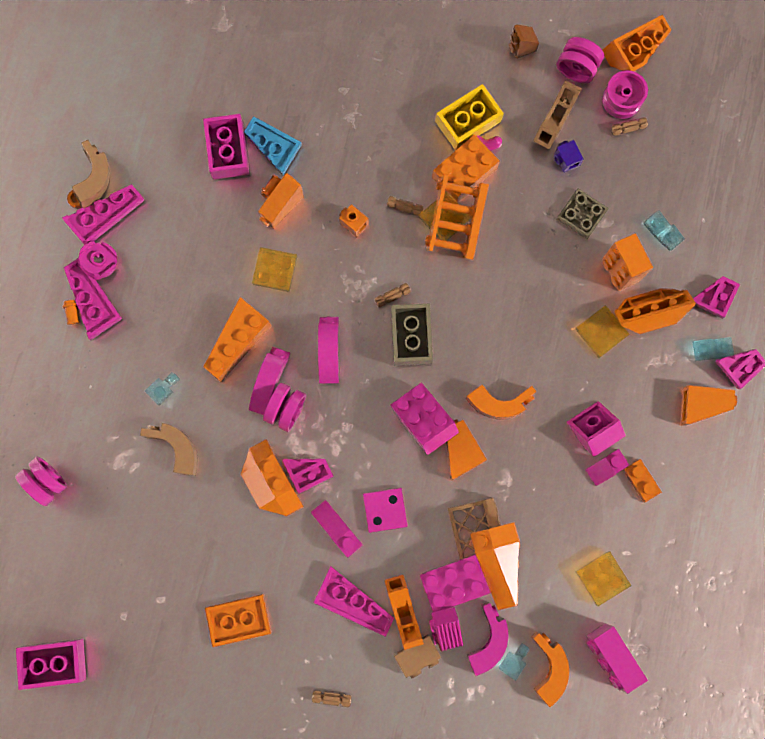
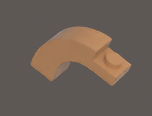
[533,80,582,149]
[72,140,110,208]
[140,423,198,476]

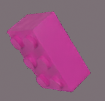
[203,114,250,180]
[390,382,459,455]
[420,554,491,612]
[586,623,648,694]
[16,639,86,690]

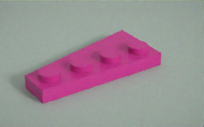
[62,184,145,245]
[64,258,122,340]
[314,566,394,637]

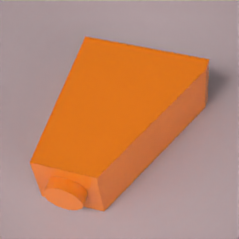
[258,173,304,229]
[681,385,737,426]
[446,419,487,480]

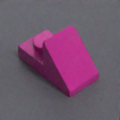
[585,449,629,486]

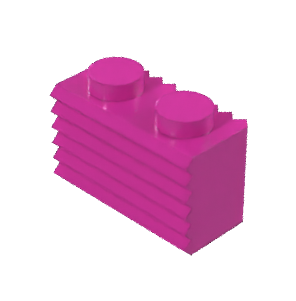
[429,607,463,652]

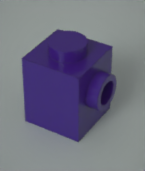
[554,140,584,173]

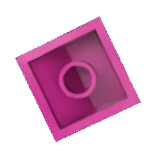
[567,401,626,457]

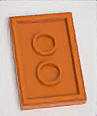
[205,594,271,647]

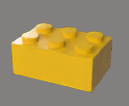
[435,84,504,151]

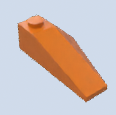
[602,15,671,71]
[470,522,520,610]

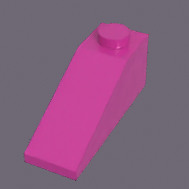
[311,500,363,558]

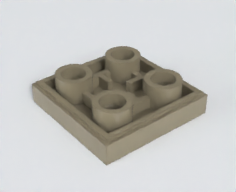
[557,188,609,239]

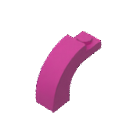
[318,316,339,383]
[249,347,290,415]
[467,602,508,676]

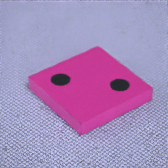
[363,488,408,533]

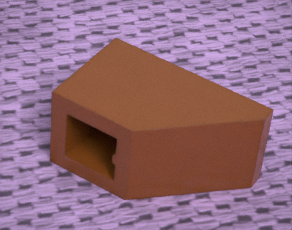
[509,24,539,59]

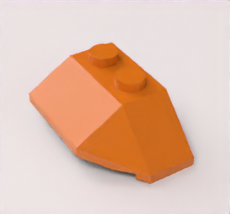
[615,288,696,334]
[241,439,304,516]

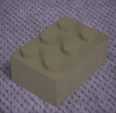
[391,303,433,366]

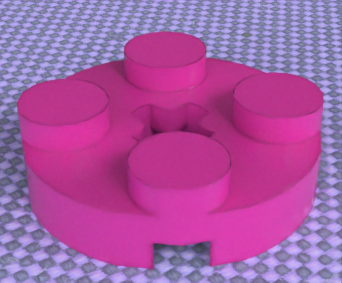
[78,242,117,280]

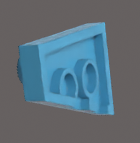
[244,116,302,175]

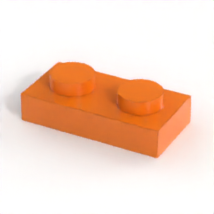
[623,459,662,503]

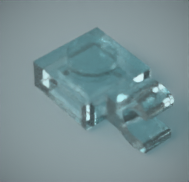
[145,372,180,405]
[498,643,530,681]

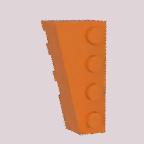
[203,297,271,382]

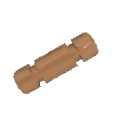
[611,117,648,136]
[387,196,423,216]
[375,283,411,307]
[312,691,351,707]

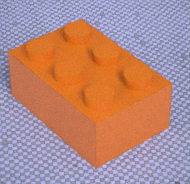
[432,134,500,204]
[603,233,653,291]

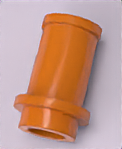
[261,175,281,199]
[62,300,80,325]

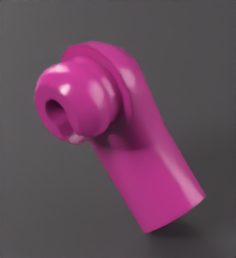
[477,135,502,151]

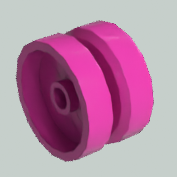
[556,37,604,83]
[602,70,648,119]
[263,382,306,432]
[15,456,67,506]

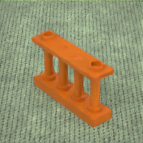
[425,175,489,260]

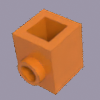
[339,204,369,238]

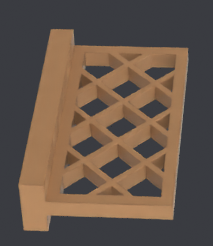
[448,498,501,559]

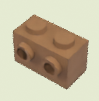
[394,634,441,679]

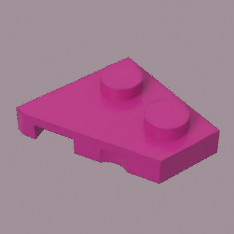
[693,276,740,319]
[715,349,765,389]
[282,459,334,494]

